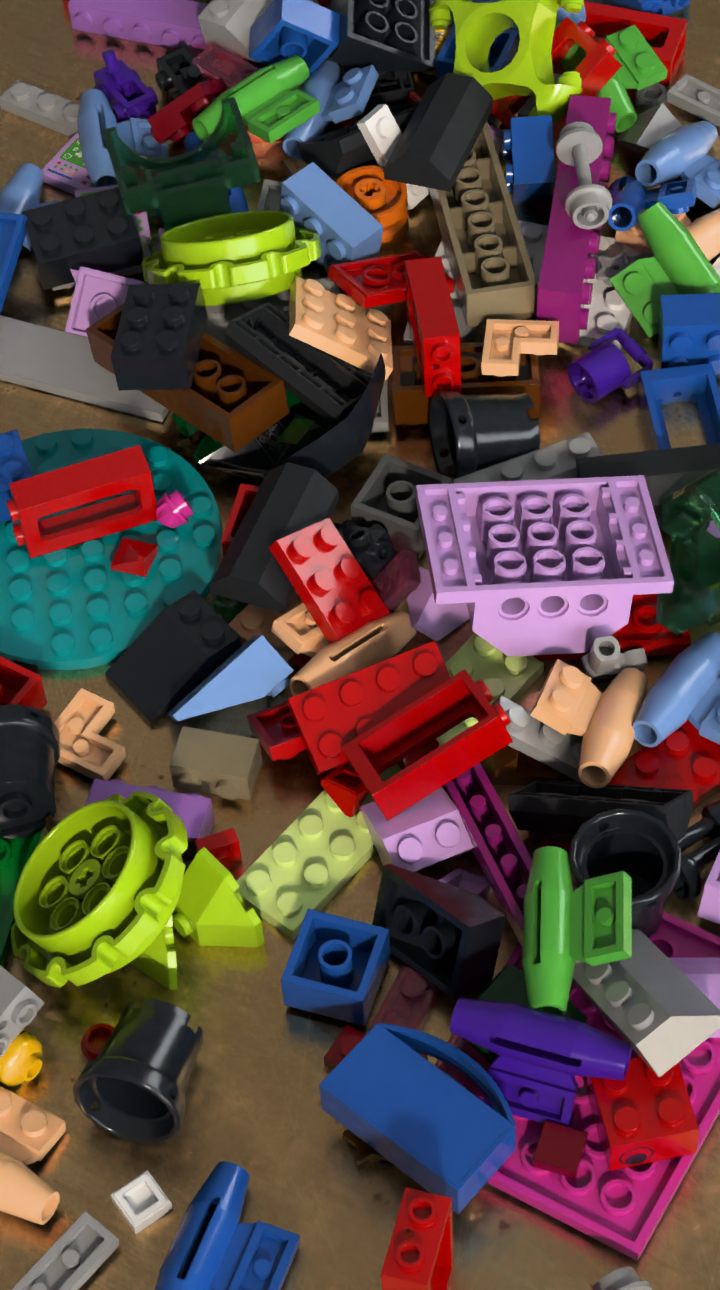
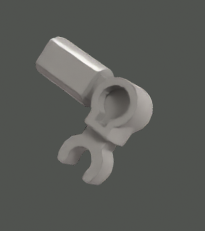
[582,635,648,684]

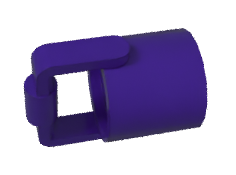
[568,328,653,403]

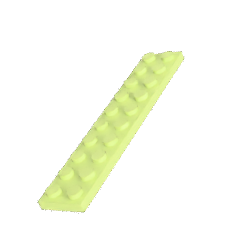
[236,633,544,940]

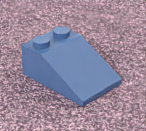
[167,635,294,721]

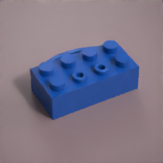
[319,1023,516,1214]

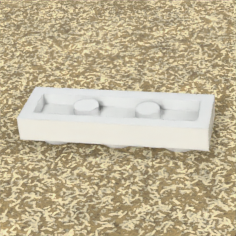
[357,104,430,210]

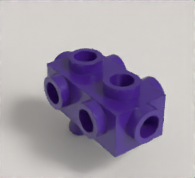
[93,49,158,123]

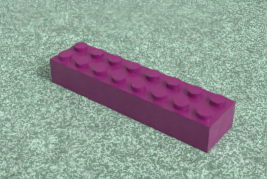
[536,95,617,344]

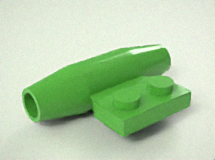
[555,21,668,132]
[192,55,321,144]
[609,201,720,338]
[522,846,632,1017]

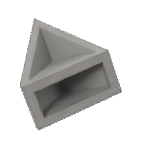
[617,103,682,153]

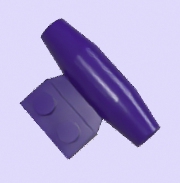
[450,998,633,1127]

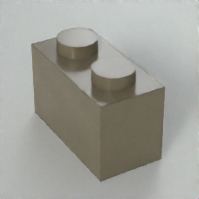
[169,726,262,800]

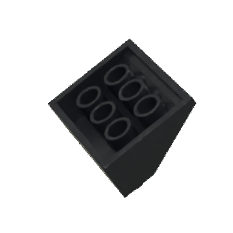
[329,0,435,72]

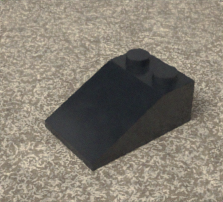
[105,590,242,726]
[372,864,506,1000]

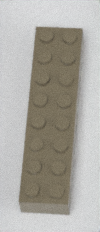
[429,121,538,327]

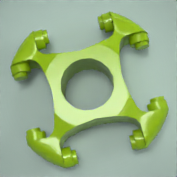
[429,0,584,126]

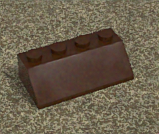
[392,342,540,425]

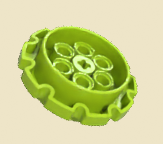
[141,210,322,306]
[11,791,188,988]

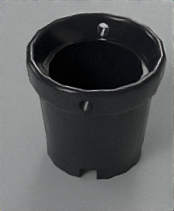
[429,390,540,483]
[0,704,60,839]
[569,809,682,937]
[73,998,204,1144]

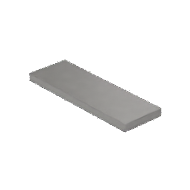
[0,315,169,422]

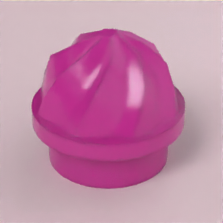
[156,489,195,528]

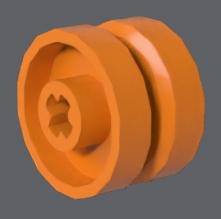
[336,165,409,252]

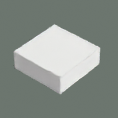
[110,1170,173,1234]

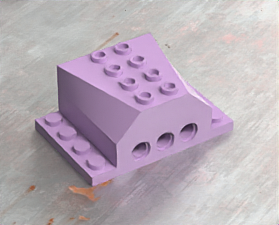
[415,475,674,657]

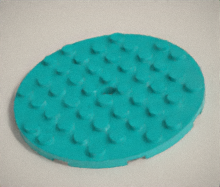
[0,428,223,670]

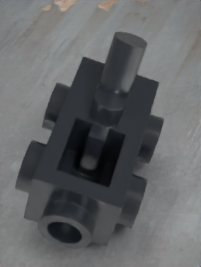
[155,47,214,102]
[333,520,396,591]

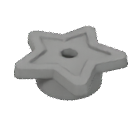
[596,252,632,287]

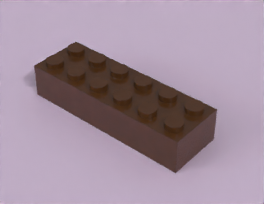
[86,302,289,453]

